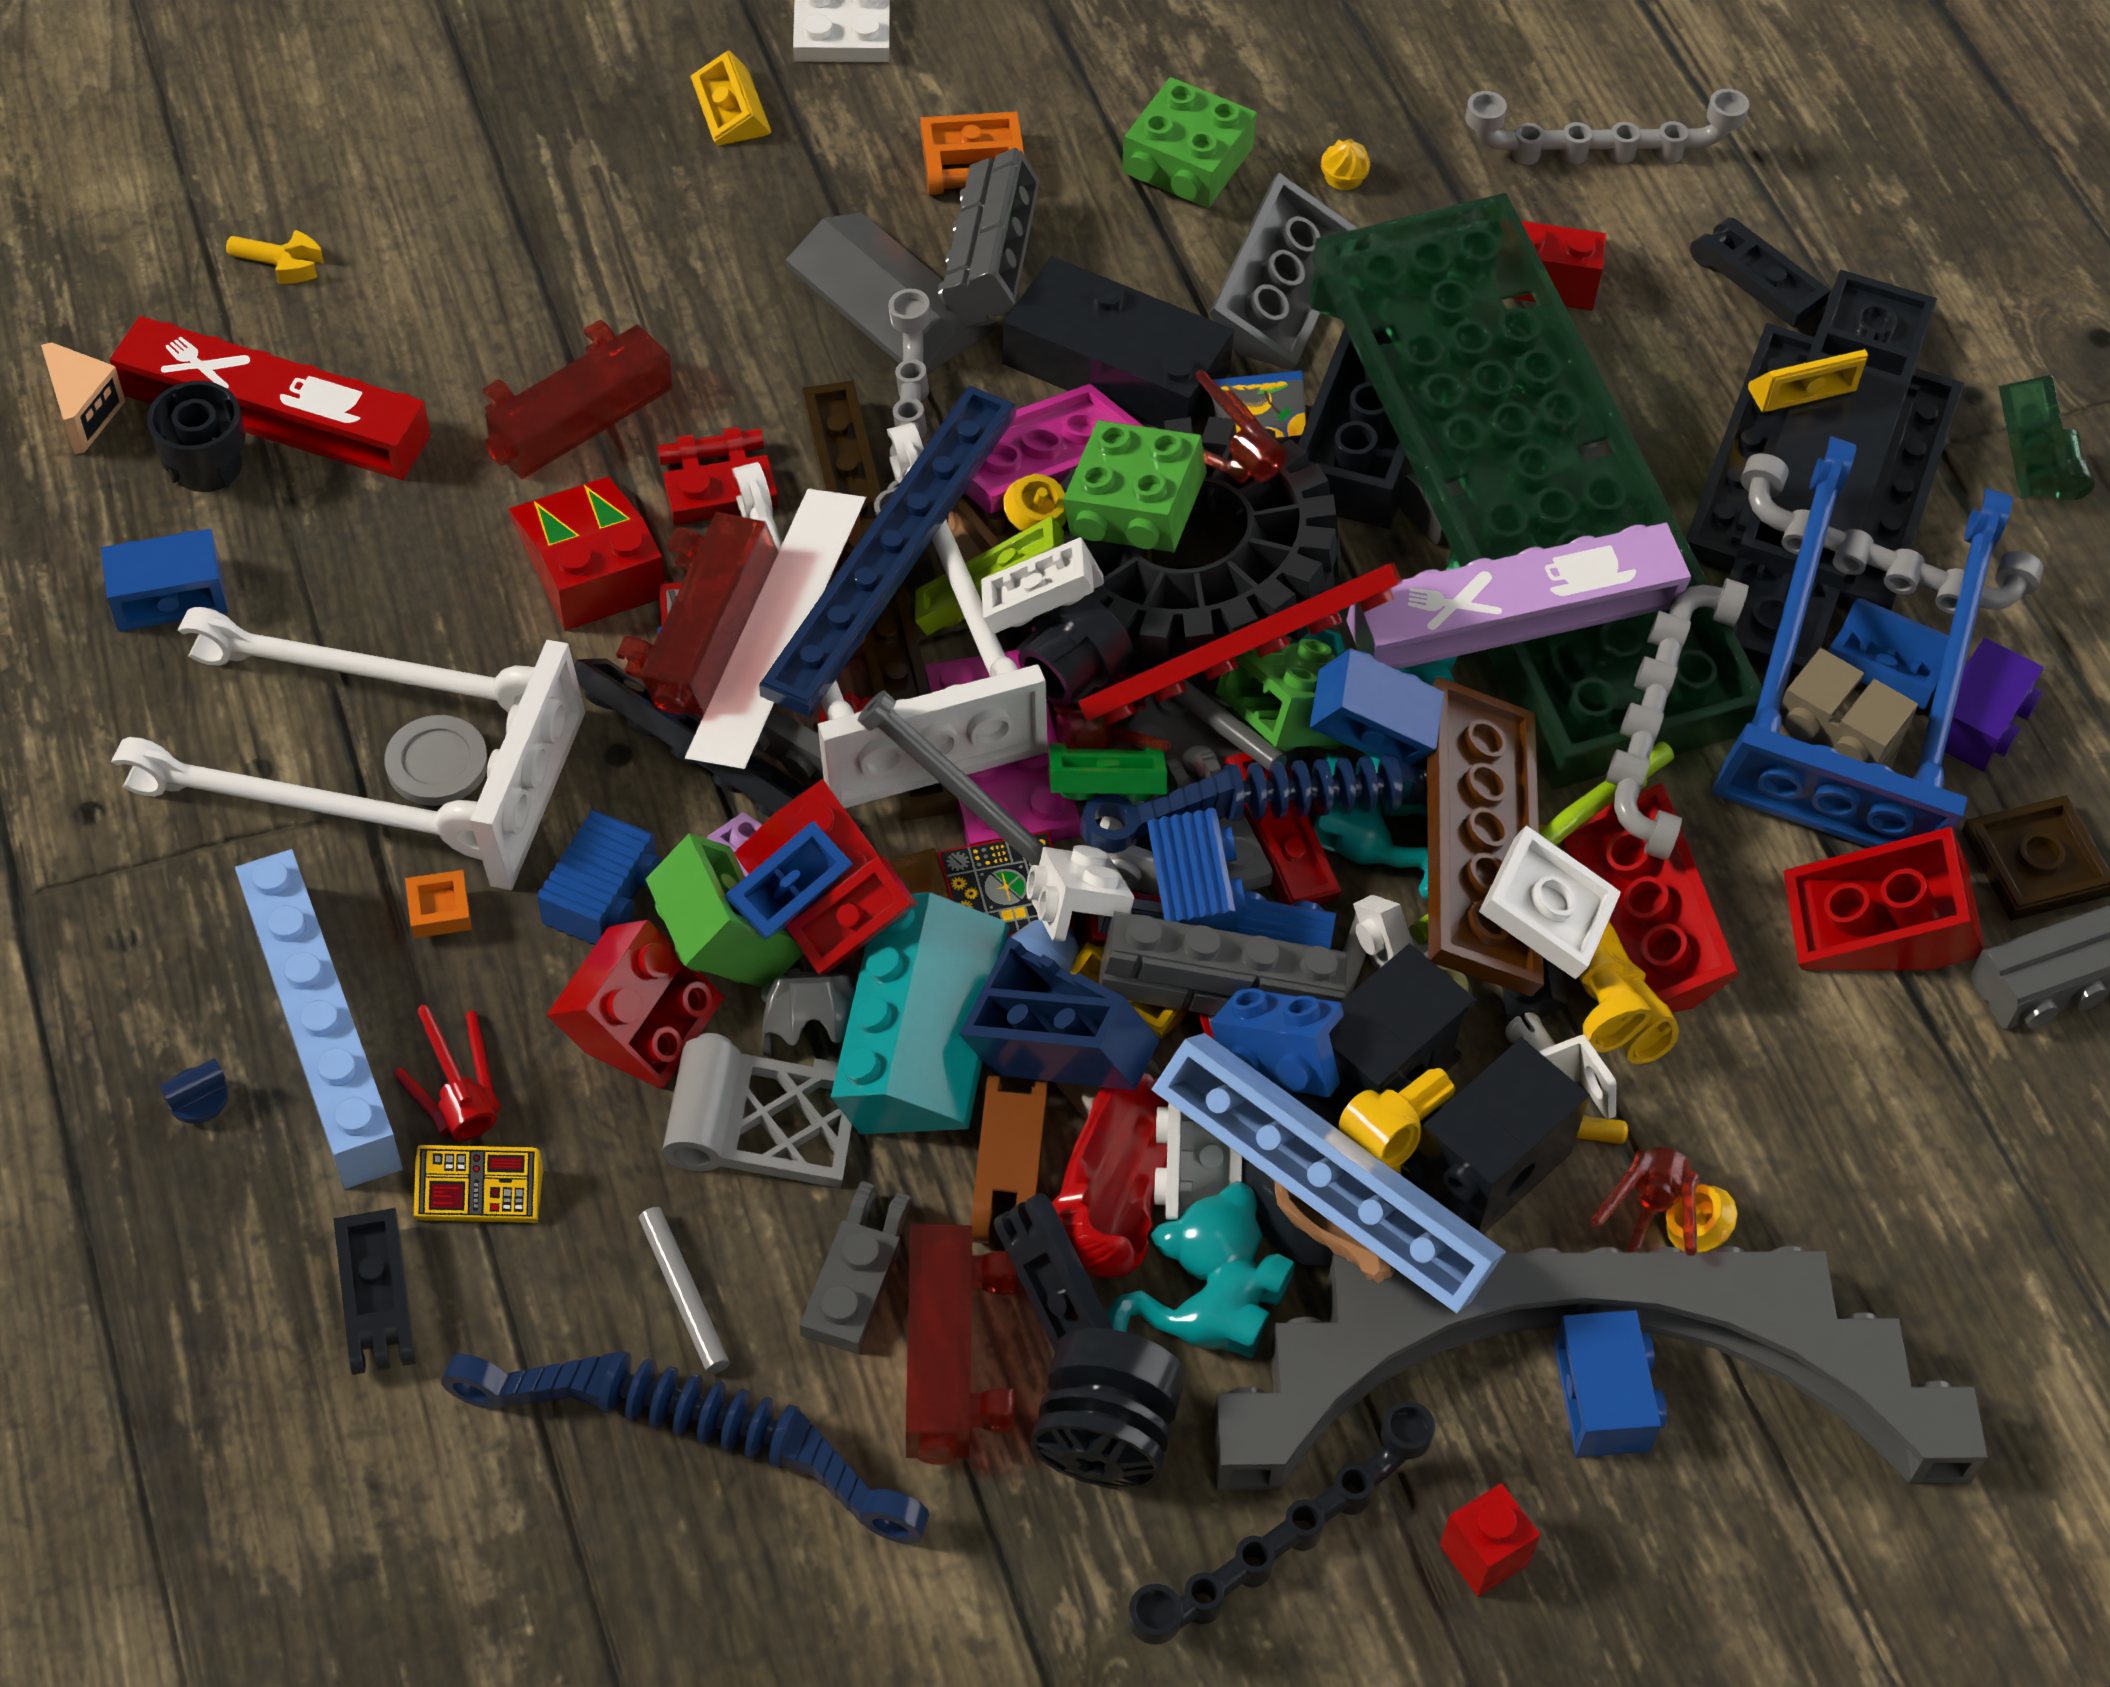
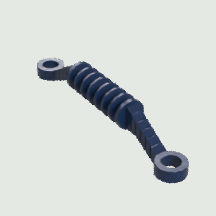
[1080,755,1427,854]
[441,1350,930,1544]

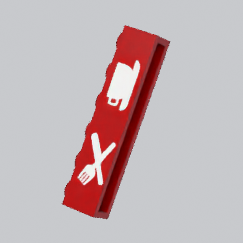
[109,316,431,481]

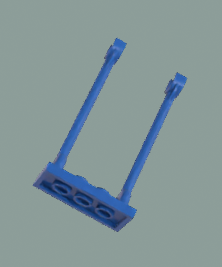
[1711,436,2013,847]

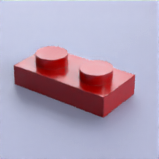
[786,856,917,974]

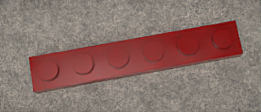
[1078,562,1403,726]

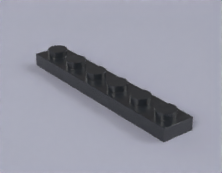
[574,658,865,832]

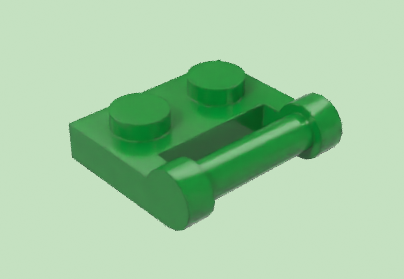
[1048,743,1167,801]

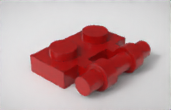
[657,426,778,526]

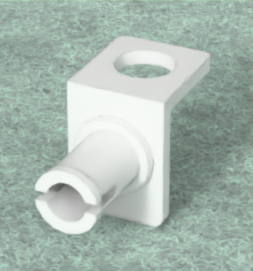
[1505,1012,1616,1120]

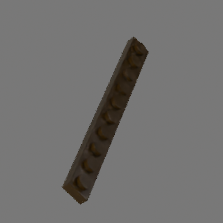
[802,380,957,821]

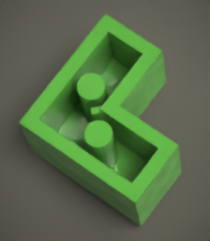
[645,833,804,988]

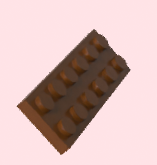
[1427,677,1544,997]

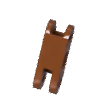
[970,1075,1048,1244]

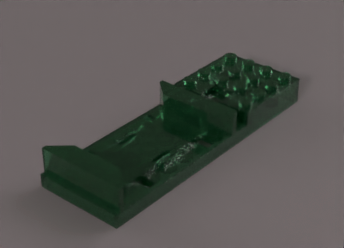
[1308,193,1763,790]

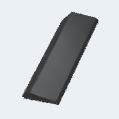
[1209,173,1358,370]
[786,212,995,374]

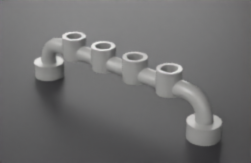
[1465,89,1749,165]
[874,289,932,517]
[1741,453,2044,614]
[1606,578,1749,861]

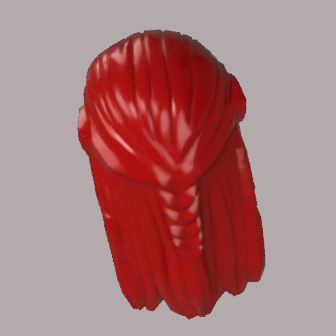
[1052,1073,1169,1279]

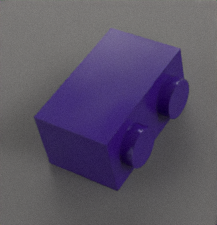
[1945,637,2044,772]

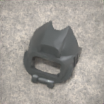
[761,968,858,1056]

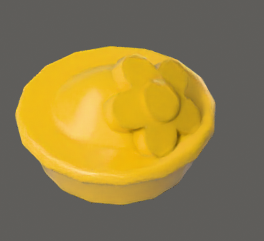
[1004,474,1067,531]
[1666,1184,1738,1252]

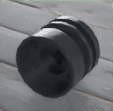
[1030,1328,1186,1490]

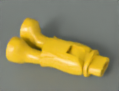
[1579,921,1679,1065]

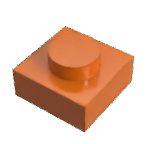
[405,870,472,939]

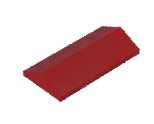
[1563,782,1740,1012]

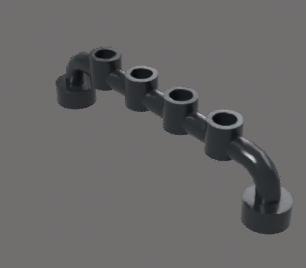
[1128,1401,1435,1645]

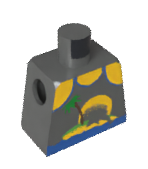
[1201,370,1306,447]

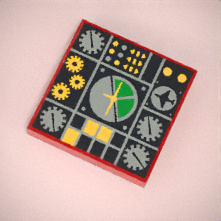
[937,831,1076,938]

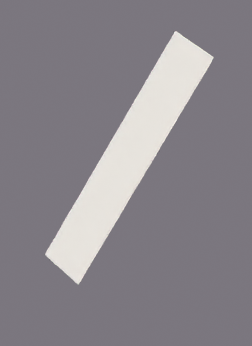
[685,489,866,769]

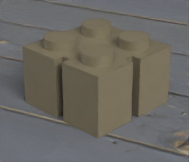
[1779,647,1918,768]

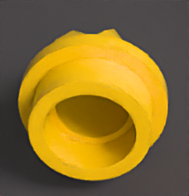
[1321,139,1370,190]

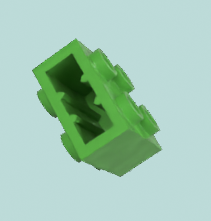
[1122,77,1257,208]
[1063,420,1207,552]
[1216,639,1346,751]

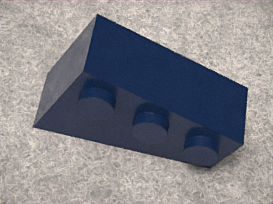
[959,937,1160,1090]

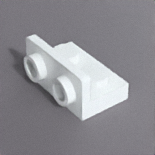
[981,537,1104,634]

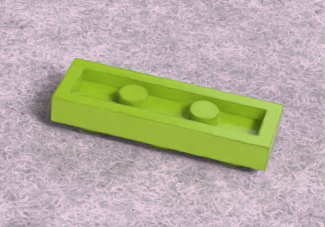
[915,516,1064,636]

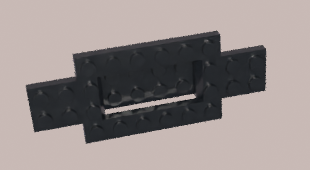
[1681,269,1964,678]

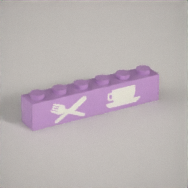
[1346,522,1691,670]

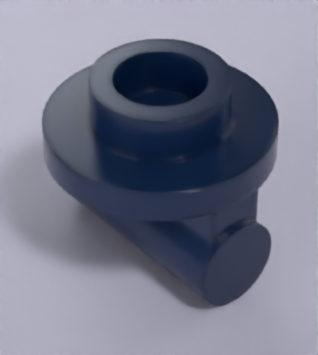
[159,1058,228,1124]

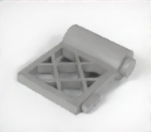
[662,1033,852,1188]

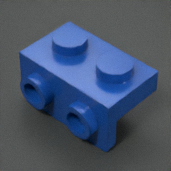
[1828,598,1949,710]
[1210,988,1344,1097]

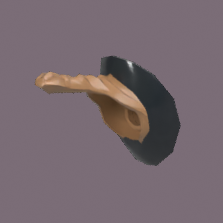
[1242,1092,1395,1284]

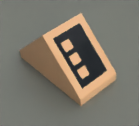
[41,342,125,455]

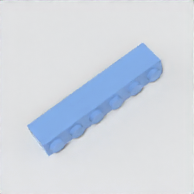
[235,849,403,1190]
[1151,1033,1506,1314]

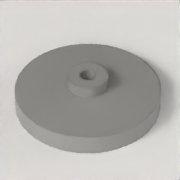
[384,715,488,806]

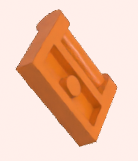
[920,111,1024,195]

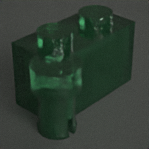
[1998,375,2095,500]

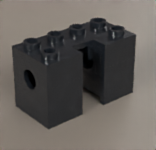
[1317,943,1590,1235]

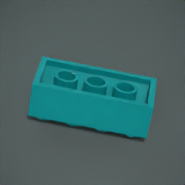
[831,892,1010,1134]

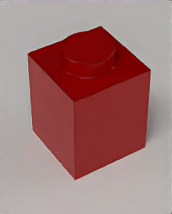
[1440,1483,1541,1597]

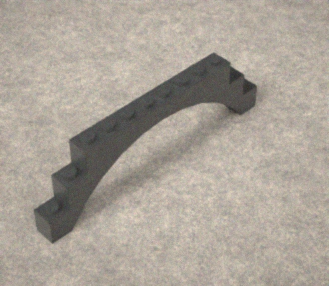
[1213,1246,1988,1490]

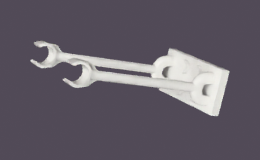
[732,423,1048,808]
[111,607,585,890]

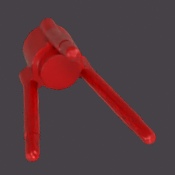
[394,1005,501,1141]

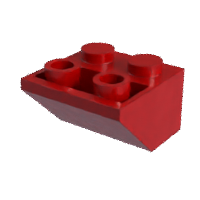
[547,920,725,1088]

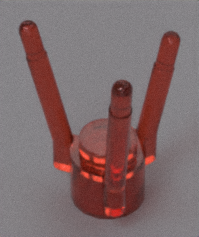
[1195,370,1287,483]
[1056,712,1171,800]
[1591,1147,1700,1256]

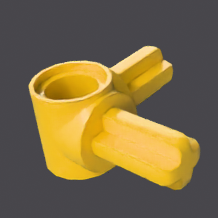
[1339,1068,1455,1175]

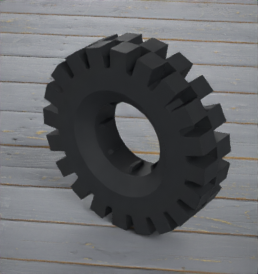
[1060,417,1341,681]

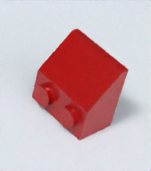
[1493,218,1607,311]
[734,779,879,899]

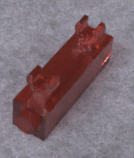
[482,320,673,480]
[616,512,779,716]
[906,1224,1016,1465]

